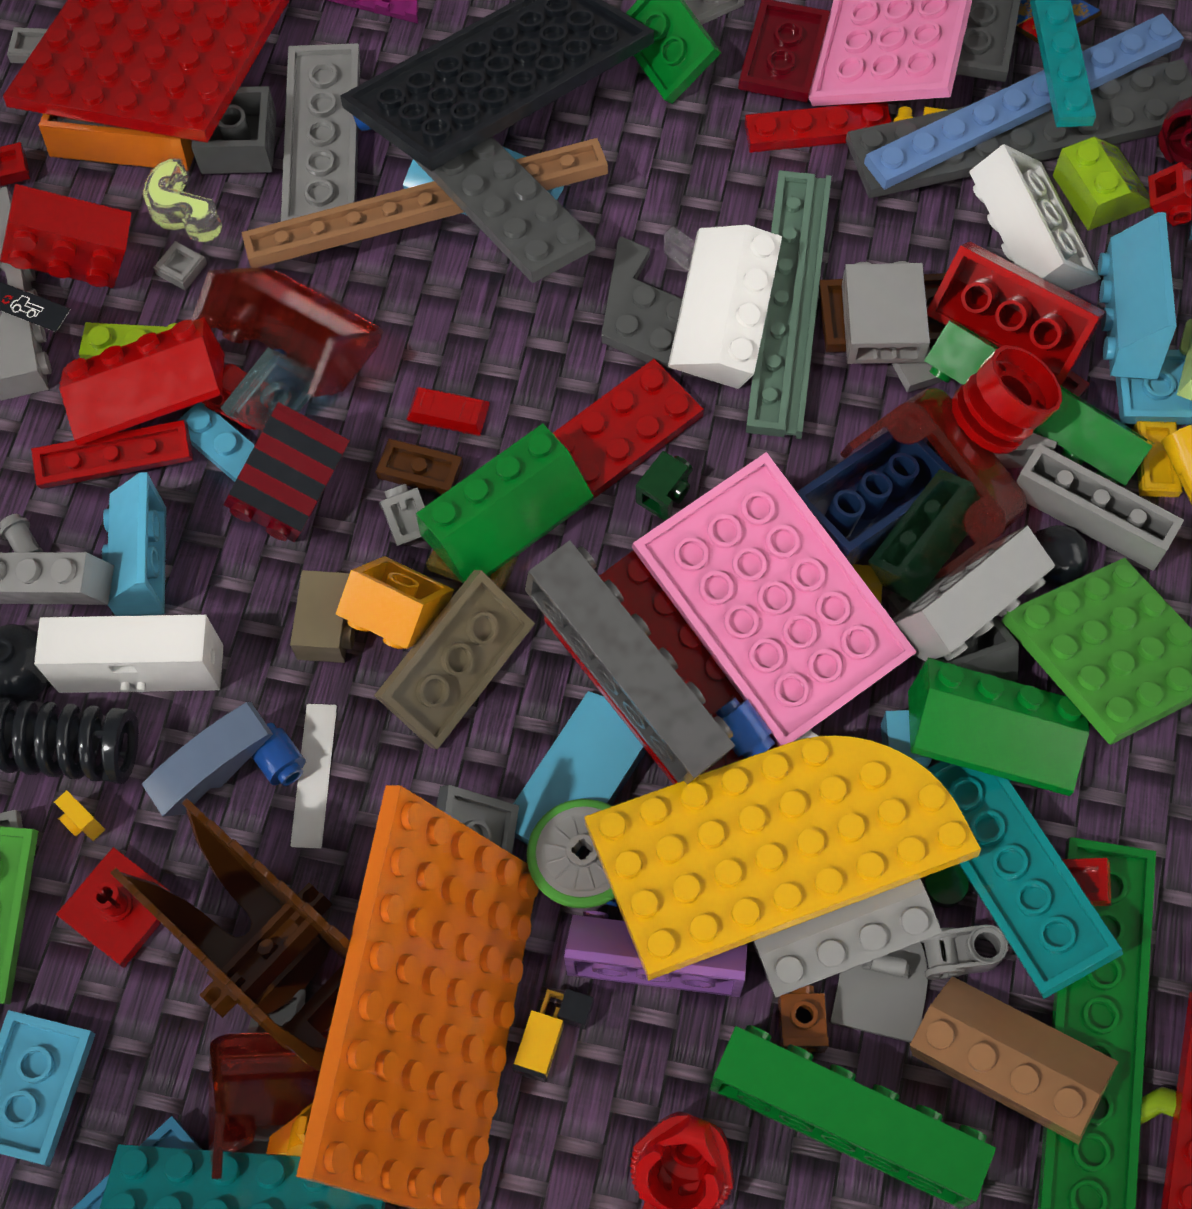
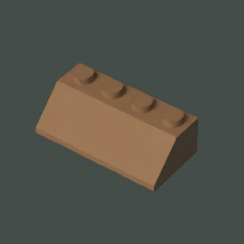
[909,976,1118,1145]

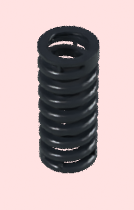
[0,697,139,784]

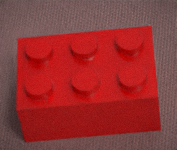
[0,184,132,288]

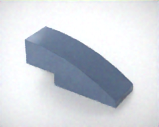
[142,702,273,816]

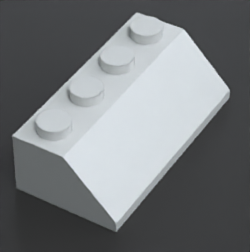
[969,144,1101,291]
[668,225,782,389]

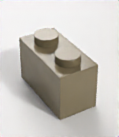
[290,570,355,663]

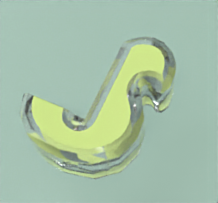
[142,158,222,242]

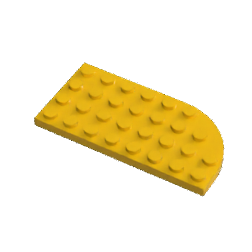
[584,736,981,981]

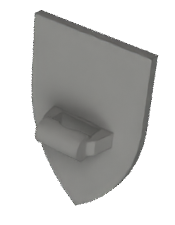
[830,942,928,1043]

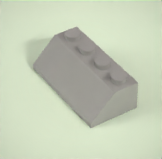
[892,526,1055,661]

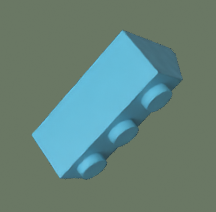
[102,472,167,616]

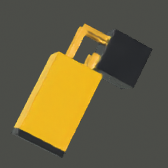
[512,989,594,1083]

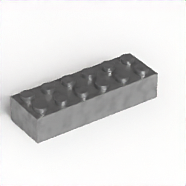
[525,540,735,784]

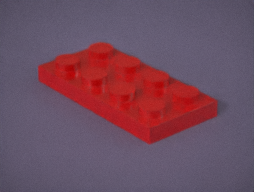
[553,359,704,499]

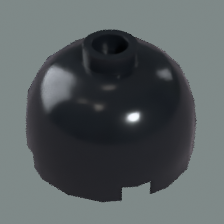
[0,624,52,707]

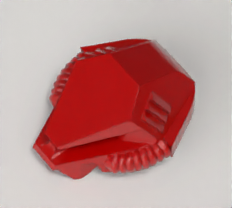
[630,1111,734,1209]

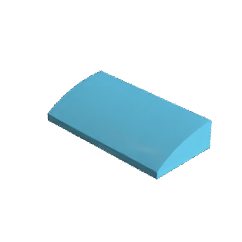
[513,691,647,857]

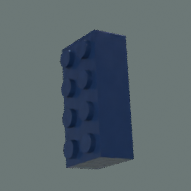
[797,421,958,565]

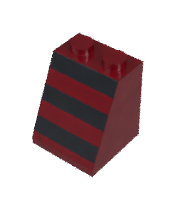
[223,402,350,542]

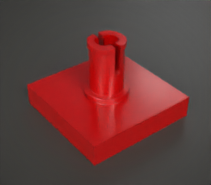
[56,847,170,968]

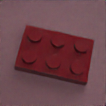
[738,0,830,103]

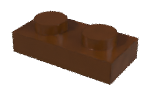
[376,438,463,495]

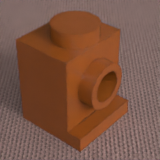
[778,985,829,1053]

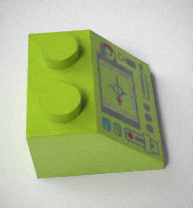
[1052,136,1150,231]

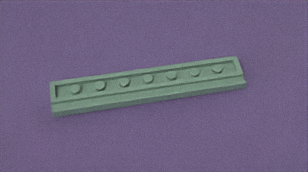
[746,170,832,439]

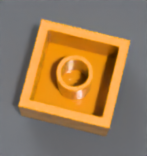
[336,556,454,649]

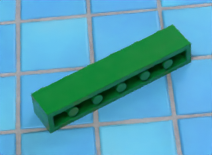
[924,320,1155,486]

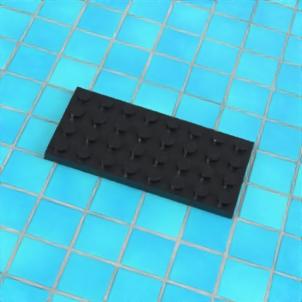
[340,0,654,172]

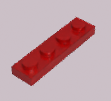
[745,102,891,153]
[31,420,193,489]

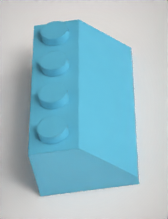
[1098,212,1177,379]

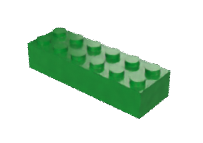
[710,1025,996,1209]

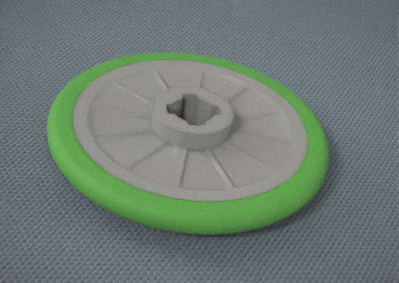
[527,799,615,908]

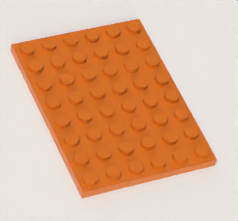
[296,785,539,1209]

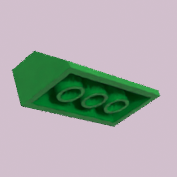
[416,423,594,583]
[908,658,1089,796]

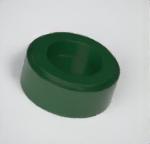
[923,865,969,908]

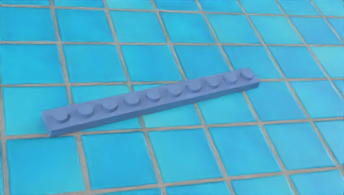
[864,13,1184,190]

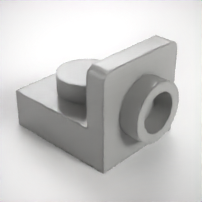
[379,484,425,546]

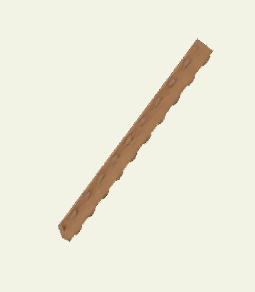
[241,138,608,269]

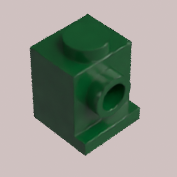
[636,451,693,521]

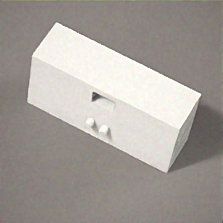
[34,615,224,693]

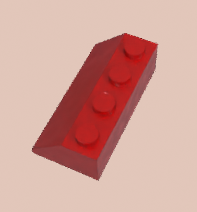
[927,241,1106,386]
[59,317,225,446]

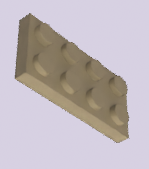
[374,570,535,750]

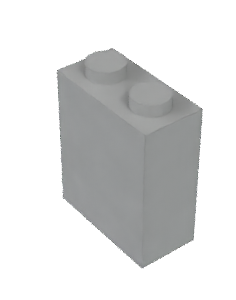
[842,261,930,364]

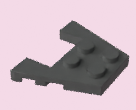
[601,236,682,372]

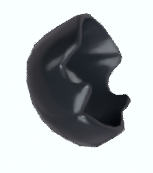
[1034,525,1089,587]

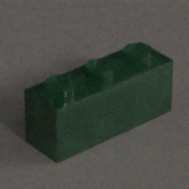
[868,469,986,603]

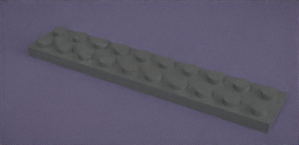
[846,59,1192,198]

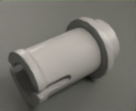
[0,514,43,552]

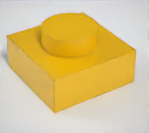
[54,790,105,841]

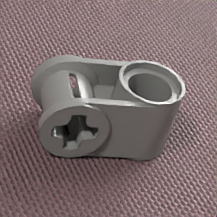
[921,924,1008,980]

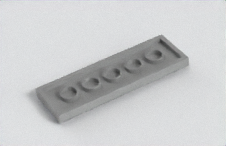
[281,43,360,222]

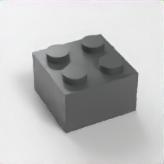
[191,86,277,174]

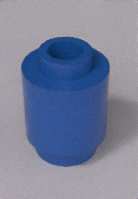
[715,697,775,759]
[251,723,306,786]

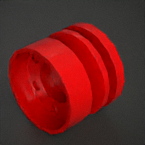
[951,345,1062,454]

